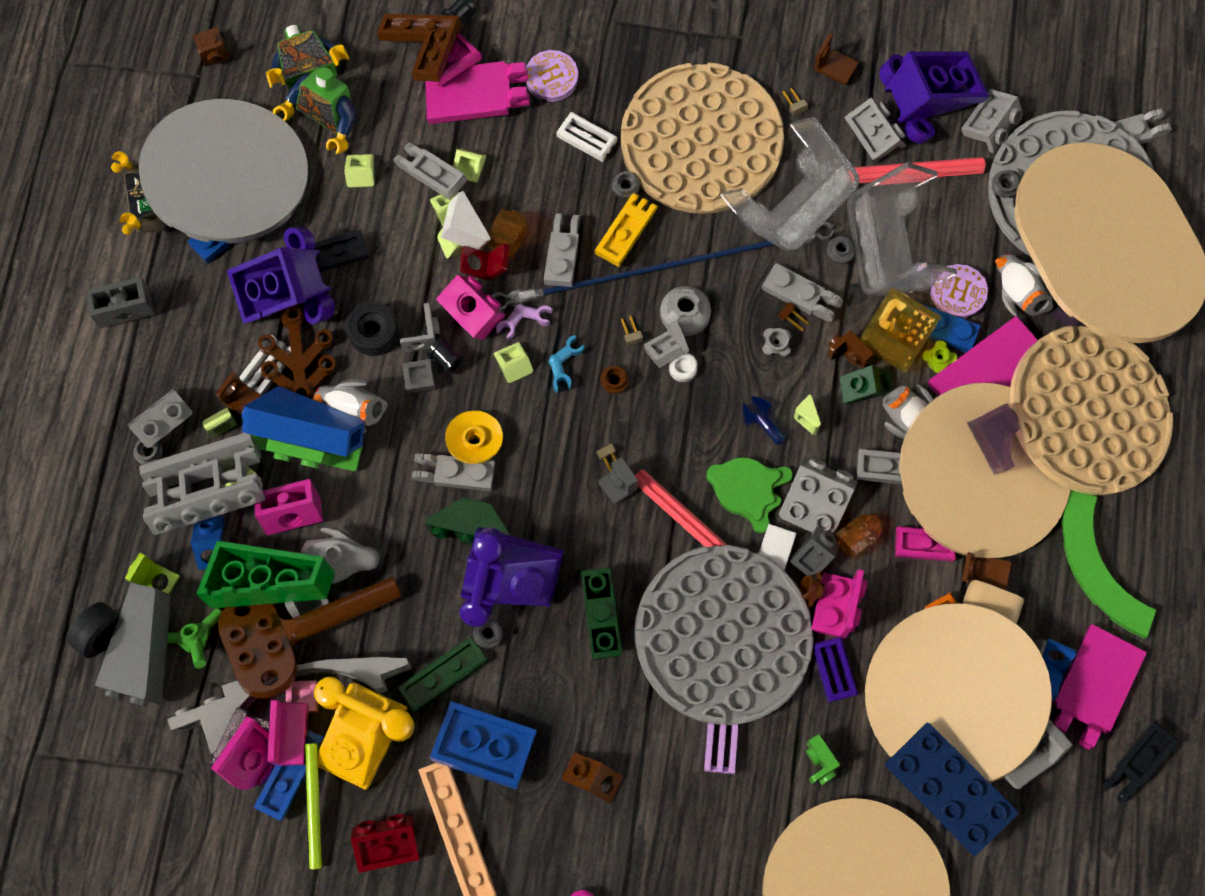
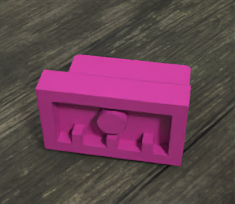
[811,569,867,639]

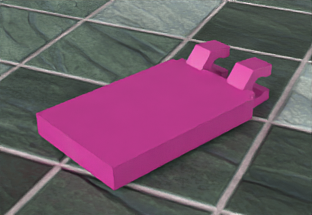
[425,61,530,124]
[1052,624,1147,750]

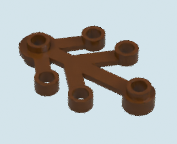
[258,306,336,399]

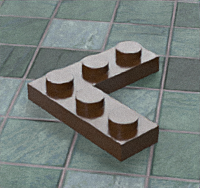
[377,14,461,82]

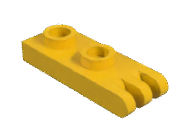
[595,193,658,267]

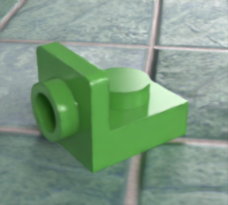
[806,734,840,785]

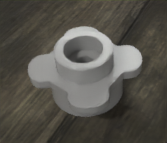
[762,328,792,357]

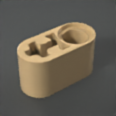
[962,580,1024,624]

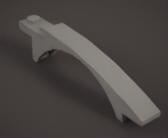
[167,657,412,757]

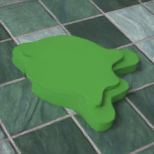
[706,458,792,534]

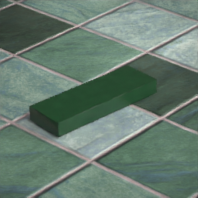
[397,636,488,713]

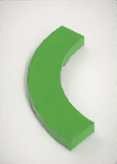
[1061,490,1156,639]

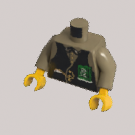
[111,151,168,235]

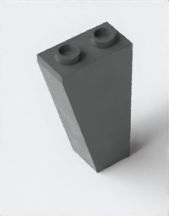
[95,582,171,707]

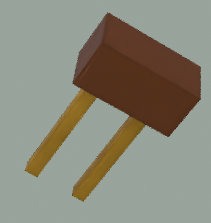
[777,302,809,332]

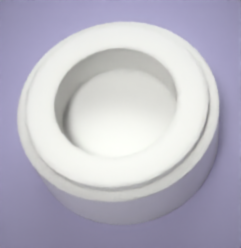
[669,353,698,382]

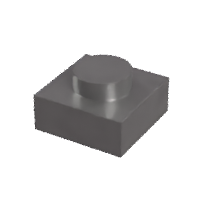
[402,359,435,394]

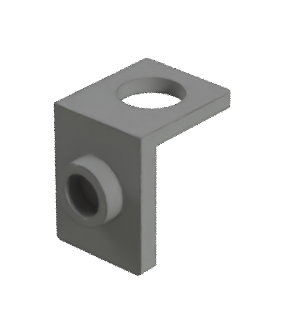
[400,303,440,353]

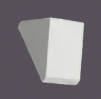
[440,191,491,250]

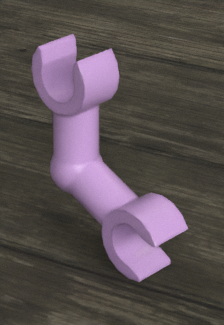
[496,304,553,341]

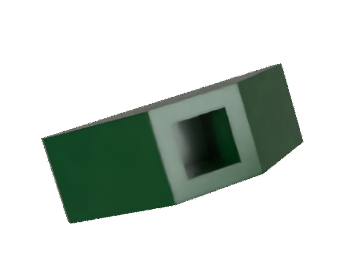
[425,498,509,546]
[581,567,622,660]

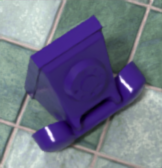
[879,51,989,144]
[227,226,335,324]
[459,527,564,627]

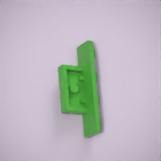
[252,435,363,472]

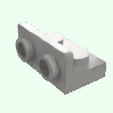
[961,89,1023,154]
[844,98,906,162]
[127,389,192,448]

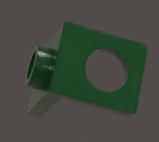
[840,365,893,404]

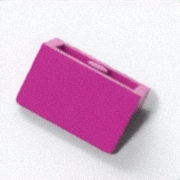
[268,700,308,766]

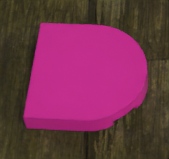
[211,716,275,790]

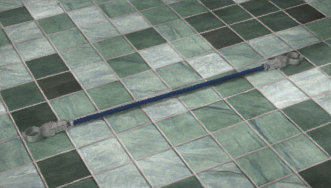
[493,222,837,311]

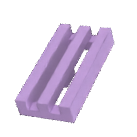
[704,723,738,774]

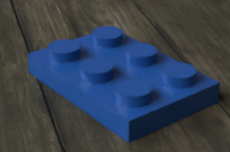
[430,701,537,790]

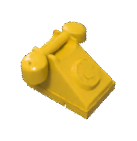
[314,677,415,791]

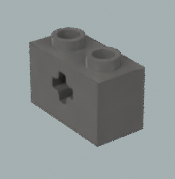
[85,277,155,328]

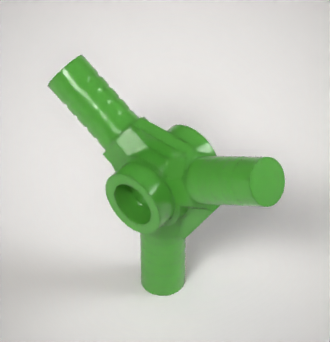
[167,608,222,669]

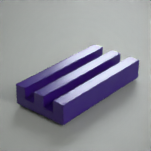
[813,637,858,703]

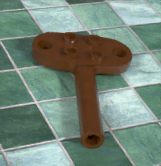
[218,576,401,699]

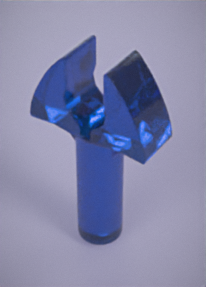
[742,396,785,445]

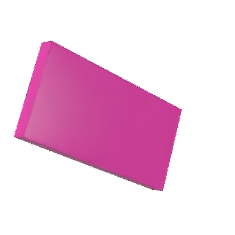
[927,316,1038,396]

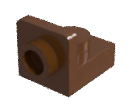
[193,27,230,67]
[827,330,874,369]

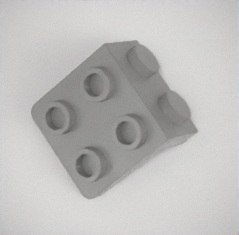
[779,458,858,536]
[1005,719,1072,789]

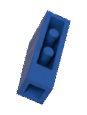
[242,386,365,457]

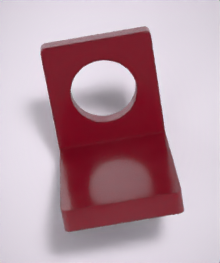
[460,243,510,281]

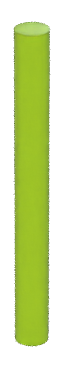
[305,743,322,869]

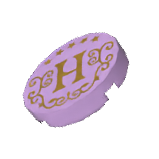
[526,50,579,102]
[930,264,988,319]

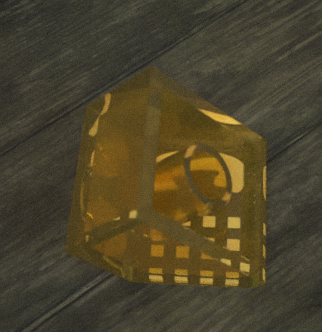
[860,287,942,373]

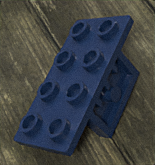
[885,722,1018,856]

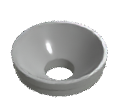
[660,286,711,336]

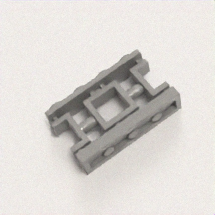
[139,433,265,535]

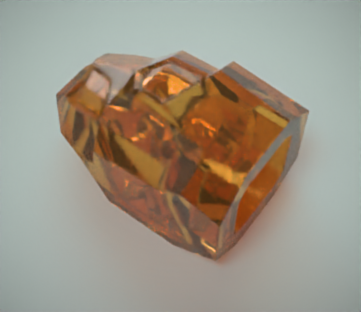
[835,514,882,560]

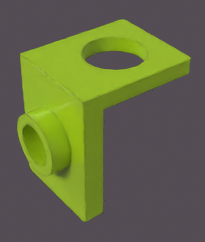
[125,553,180,595]

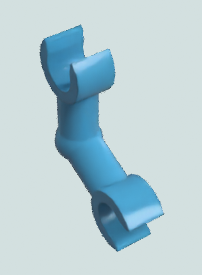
[549,336,584,393]

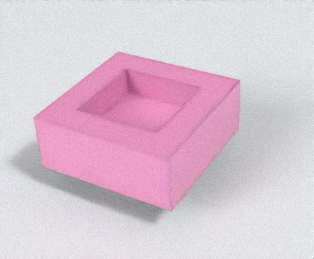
[286,680,318,713]

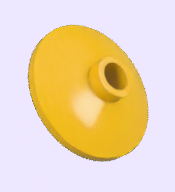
[445,411,503,464]

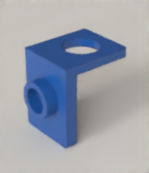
[191,516,225,570]
[1042,639,1076,701]

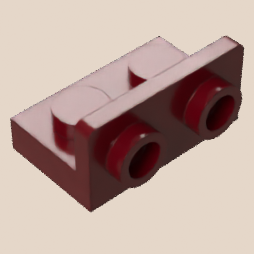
[351,814,420,873]

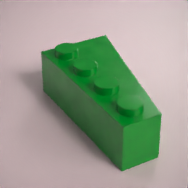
[197,541,336,609]

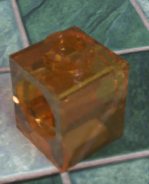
[488,208,528,258]

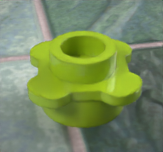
[923,340,957,373]

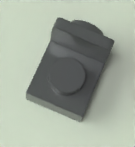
[599,457,638,504]
[790,527,839,577]

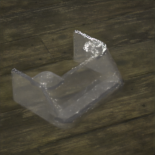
[720,117,859,250]
[847,162,957,296]

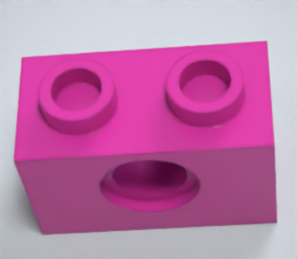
[436,274,505,340]
[254,479,323,535]

